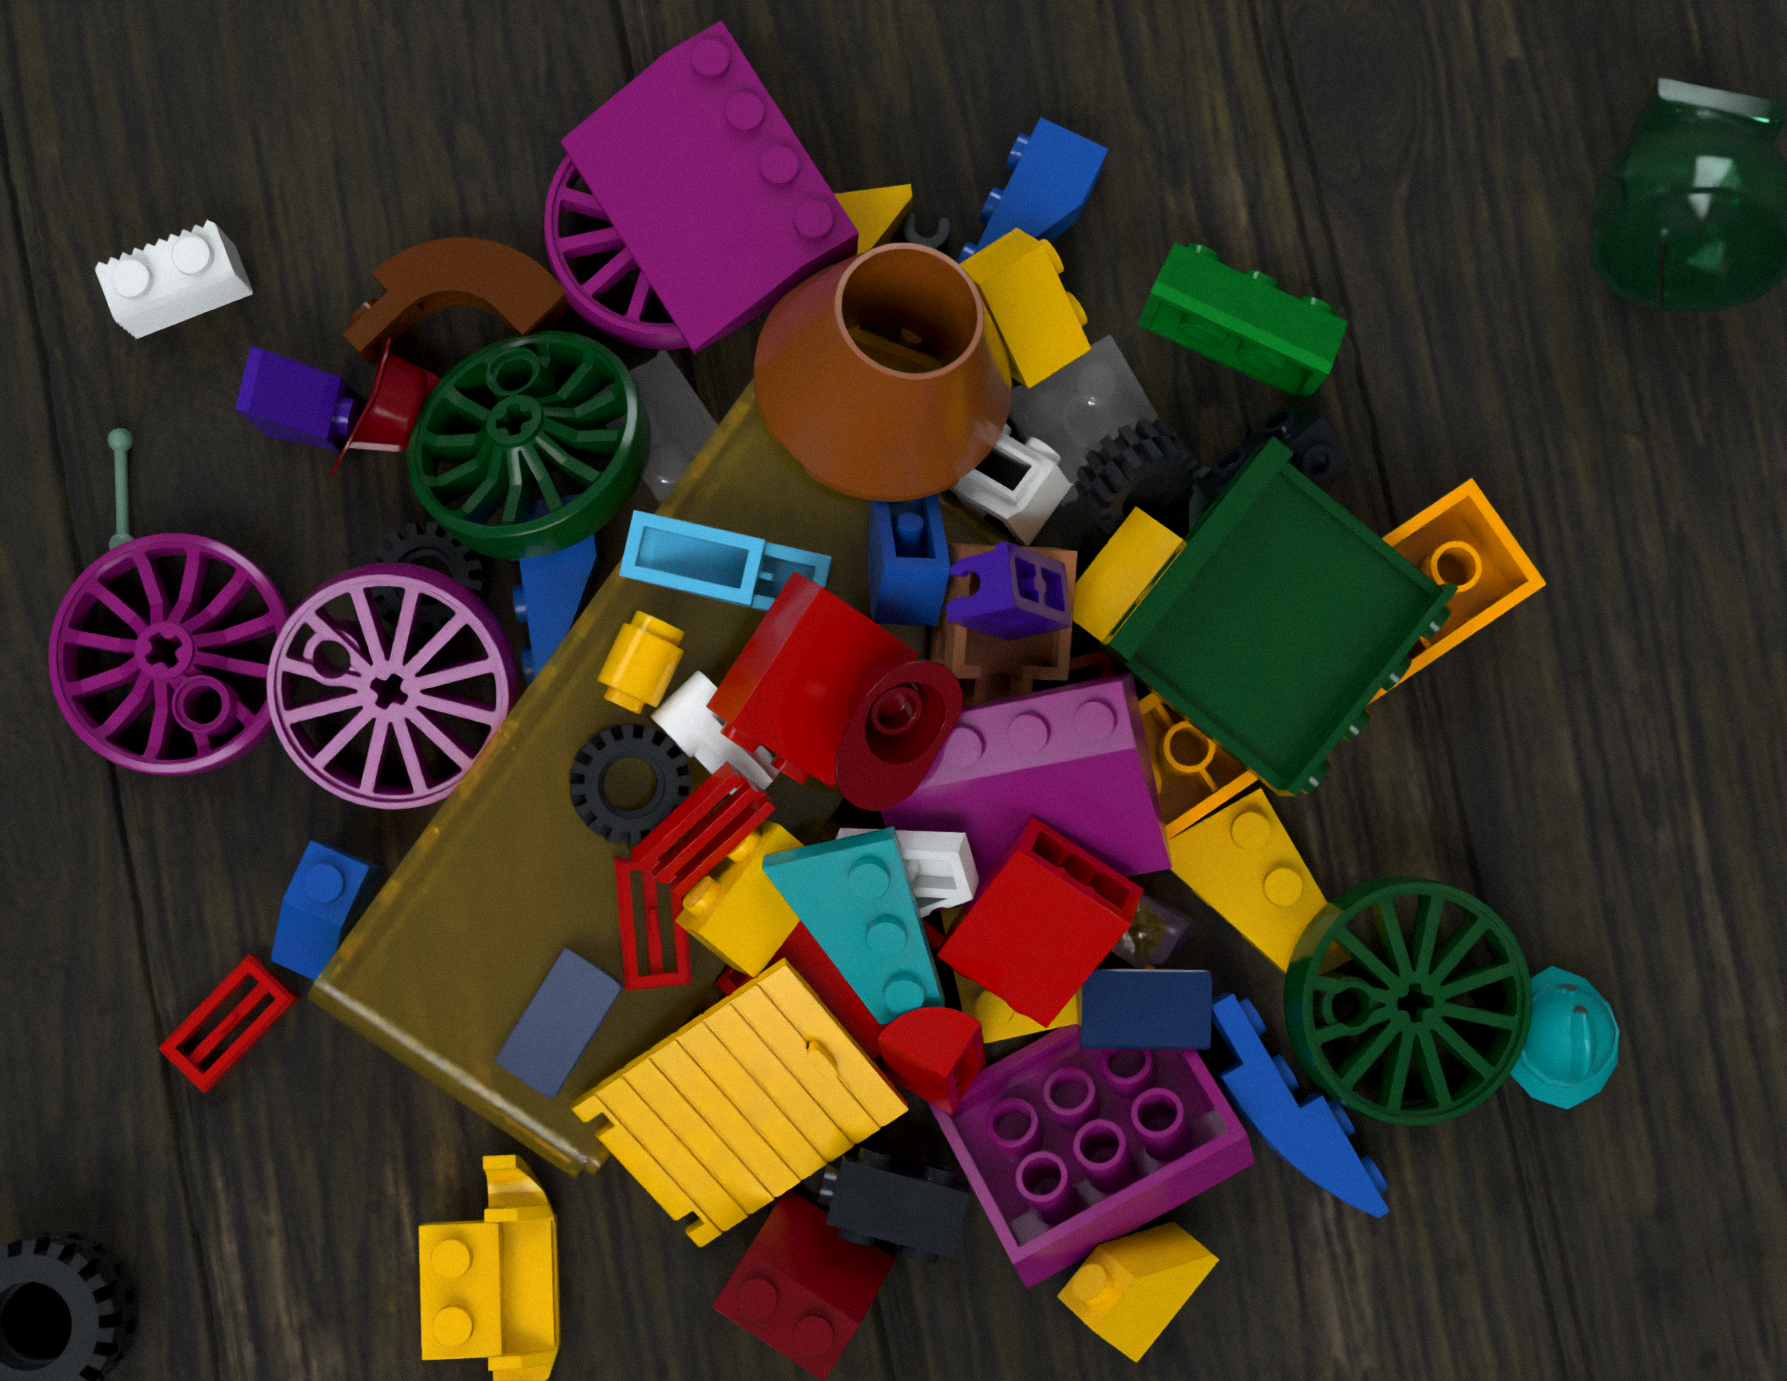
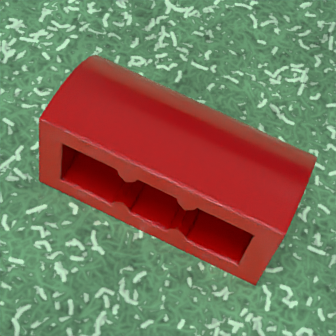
[877,1007,986,1116]

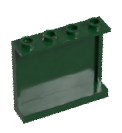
[1097,436,1458,796]

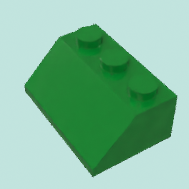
[1137,242,1348,403]

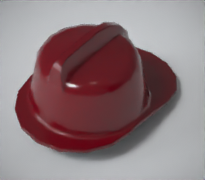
[329,335,440,477]
[834,659,963,811]

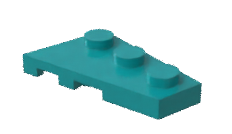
[762,827,945,1025]

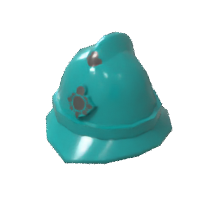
[1510,966,1620,1110]

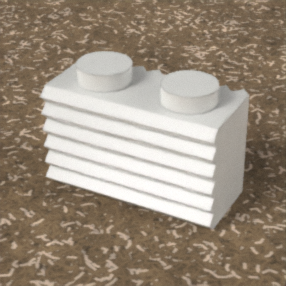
[95,220,253,339]

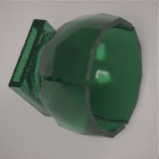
[1588,78,1787,313]

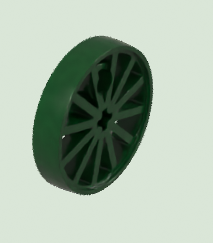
[407,330,651,559]
[1283,875,1532,1125]

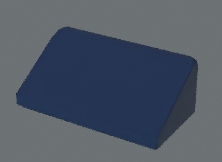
[494,946,624,1101]
[1075,969,1212,1050]

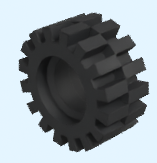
[1075,419,1200,536]
[372,521,490,640]
[568,723,692,846]

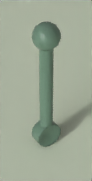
[107,428,135,550]

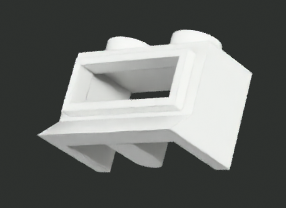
[938,423,1071,546]

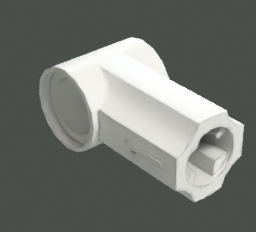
[649,670,780,795]

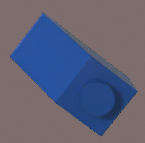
[866,494,951,626]
[270,840,385,987]

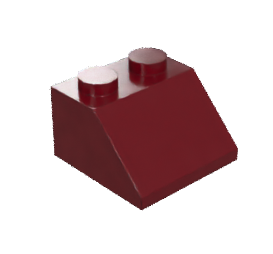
[712,1188,896,1381]

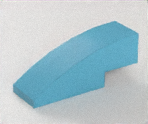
[619,510,833,612]

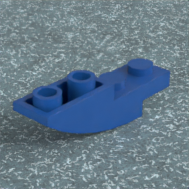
[1211,992,1390,1218]

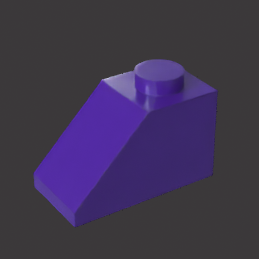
[235,347,359,452]

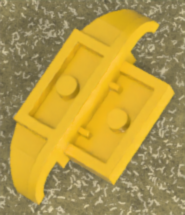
[419,1155,561,1381]

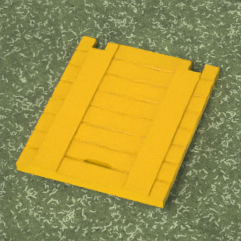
[569,957,909,1247]

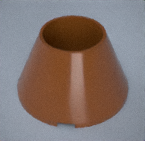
[753,243,1012,502]

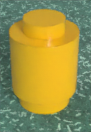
[597,610,685,715]

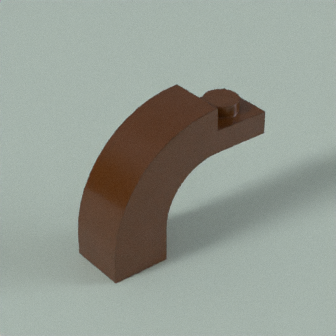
[342,237,574,367]

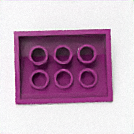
[560,20,859,354]
[880,672,1173,912]
[927,1023,1255,1289]

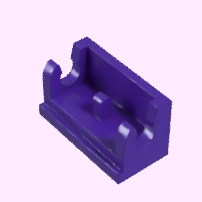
[946,541,1072,641]

